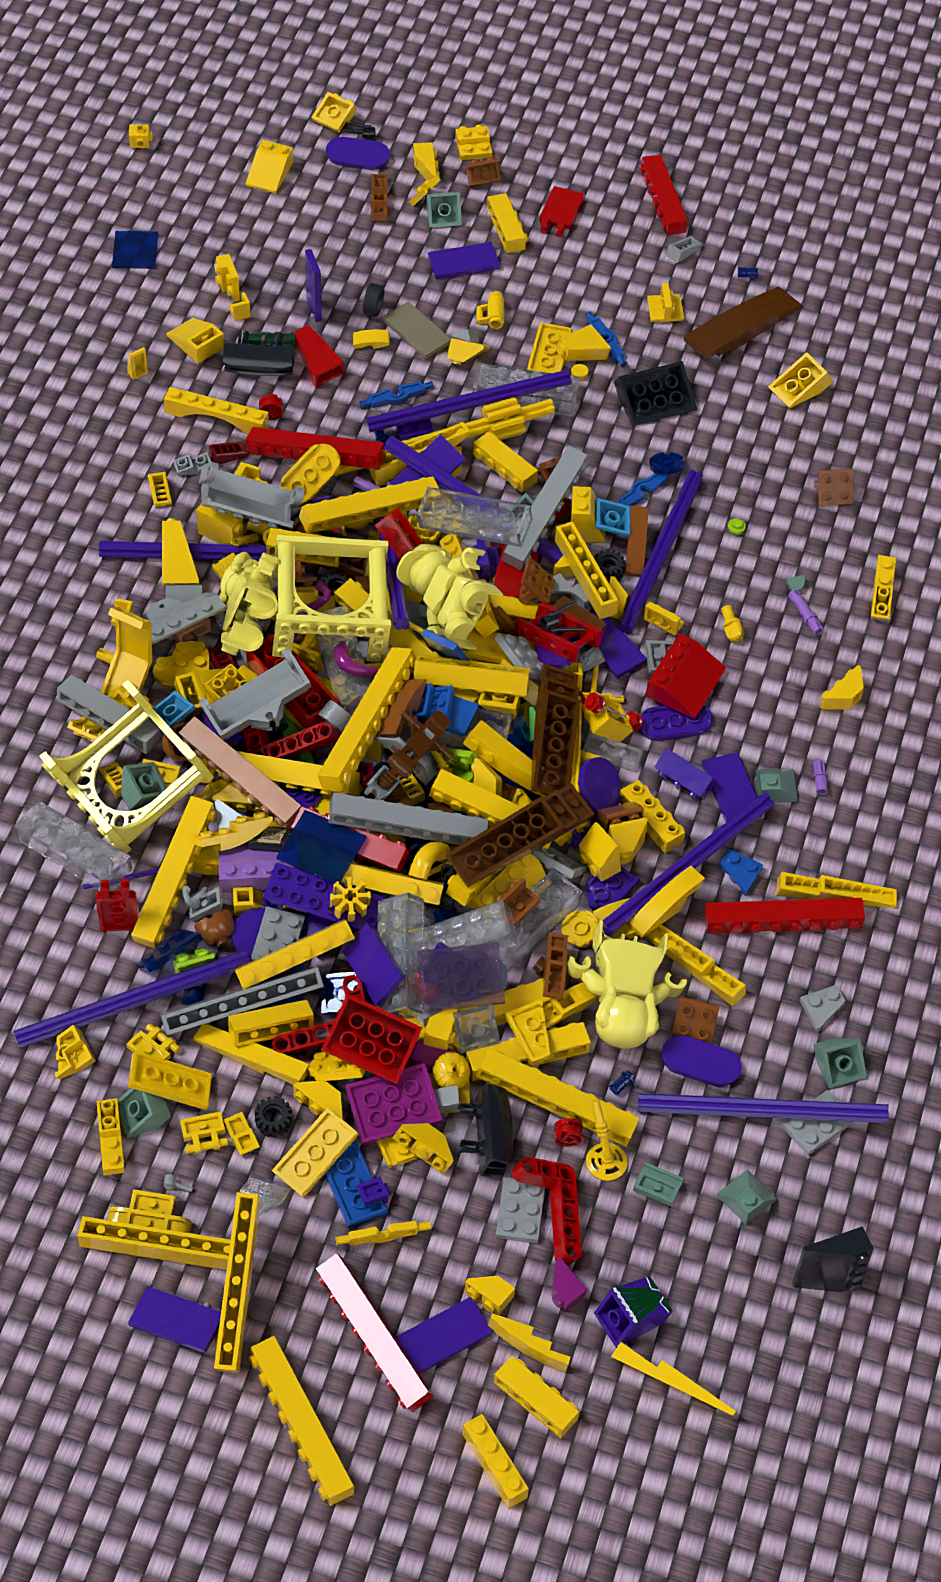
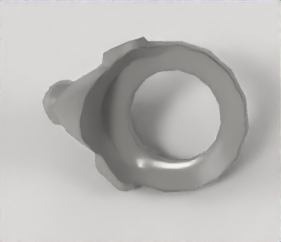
[182,886,209,909]

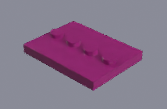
[345,1063,443,1145]

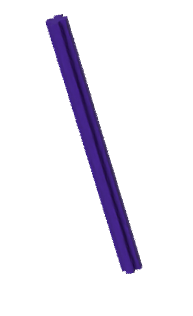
[366,370,572,432]
[384,435,563,564]
[618,470,703,635]
[377,516,410,631]
[99,541,307,563]
[603,793,774,936]
[14,949,251,1048]
[638,1093,889,1123]

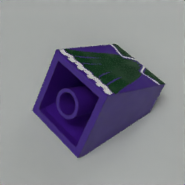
[594,1276,673,1348]

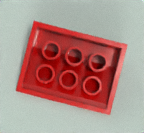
[645,633,726,719]
[321,994,423,1084]

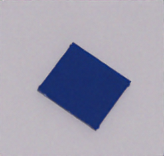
[112,231,159,269]

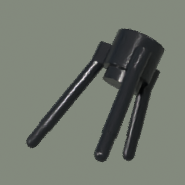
[342,121,376,140]
[539,601,586,633]

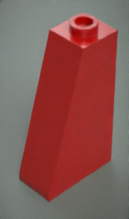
[295,325,344,388]

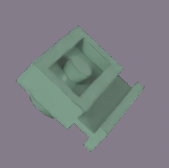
[633,1162,684,1207]

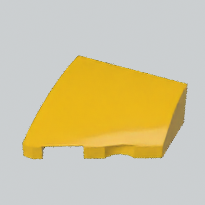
[55,1025,96,1079]

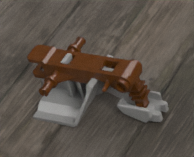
[364,709,454,800]

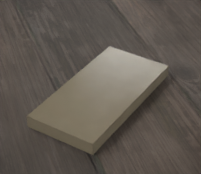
[382,301,451,359]

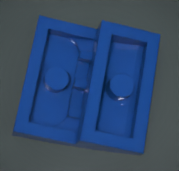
[412,683,455,721]

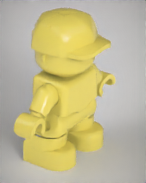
[396,544,503,650]

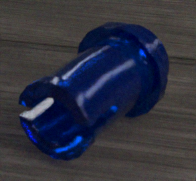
[738,266,758,279]
[373,429,389,445]
[609,1070,635,1096]

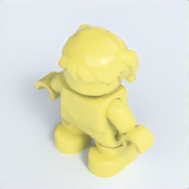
[219,552,280,656]
[566,920,687,1049]

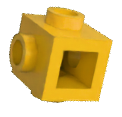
[129,124,153,148]

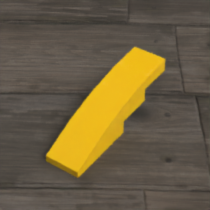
[488,1313,571,1373]

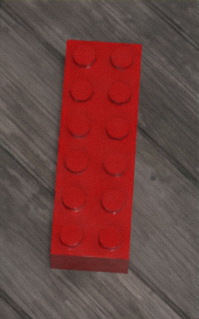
[246,634,340,729]

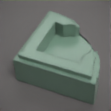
[786,575,805,593]

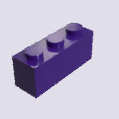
[654,748,717,800]

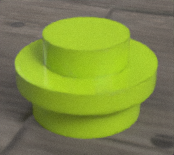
[728,518,746,535]

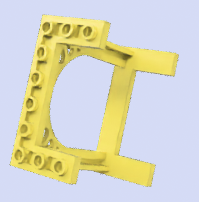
[272,535,391,662]
[39,680,214,854]

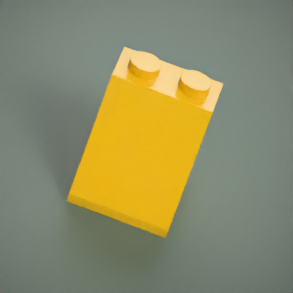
[570,486,606,543]
[196,503,243,544]

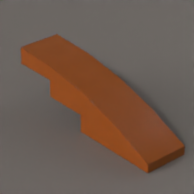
[371,174,388,221]
[625,506,648,576]
[379,679,427,738]
[543,932,568,1000]

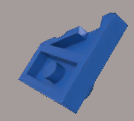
[719,848,763,896]

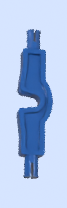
[585,311,627,367]
[359,381,434,408]
[619,467,673,506]

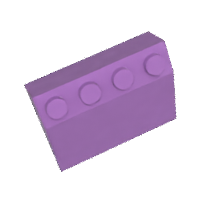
[218,837,299,892]

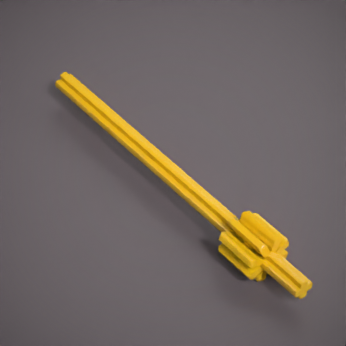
[333,397,555,477]

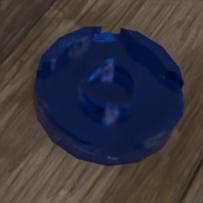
[649,452,684,475]

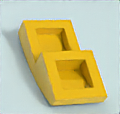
[353,329,390,349]
[223,1112,260,1156]

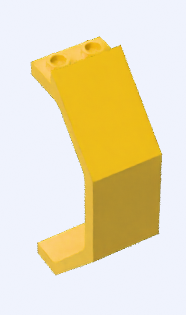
[67,607,152,742]

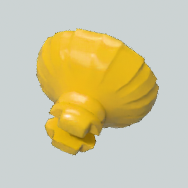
[433,1052,471,1090]

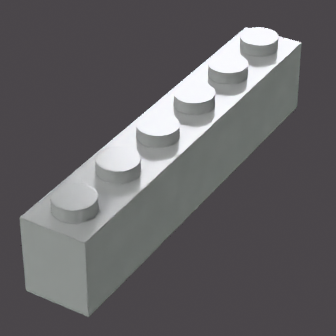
[57,675,161,754]

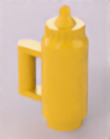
[476,291,504,329]

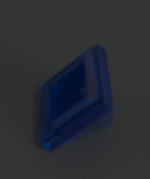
[182,986,205,1005]

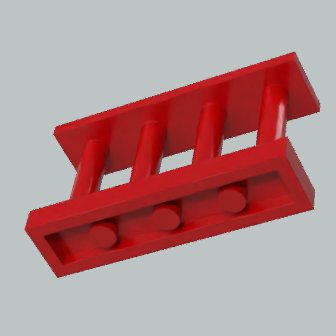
[375,507,425,560]
[515,602,603,663]

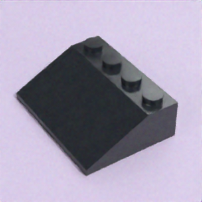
[614,361,697,426]
[792,1226,874,1292]

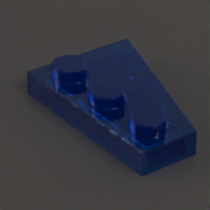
[136,929,204,973]

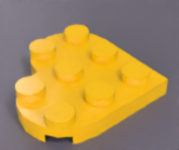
[153,641,210,690]
[308,1052,366,1081]

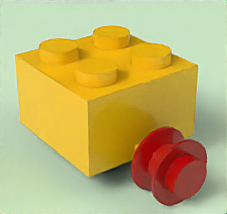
[581,692,643,745]

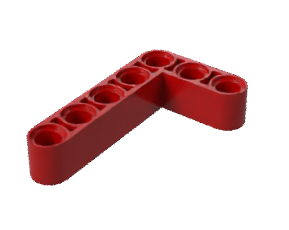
[243,722,340,760]
[272,975,366,1055]
[512,1157,582,1266]

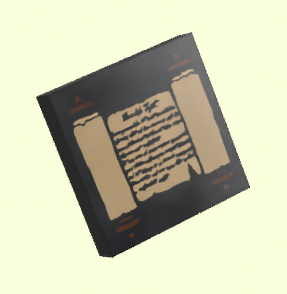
[248,826,295,852]

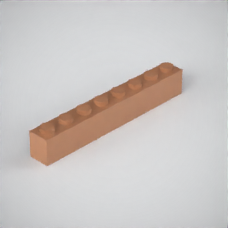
[179,716,301,830]

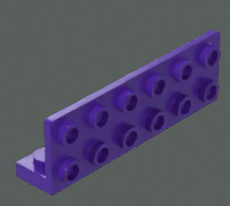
[263,863,389,934]

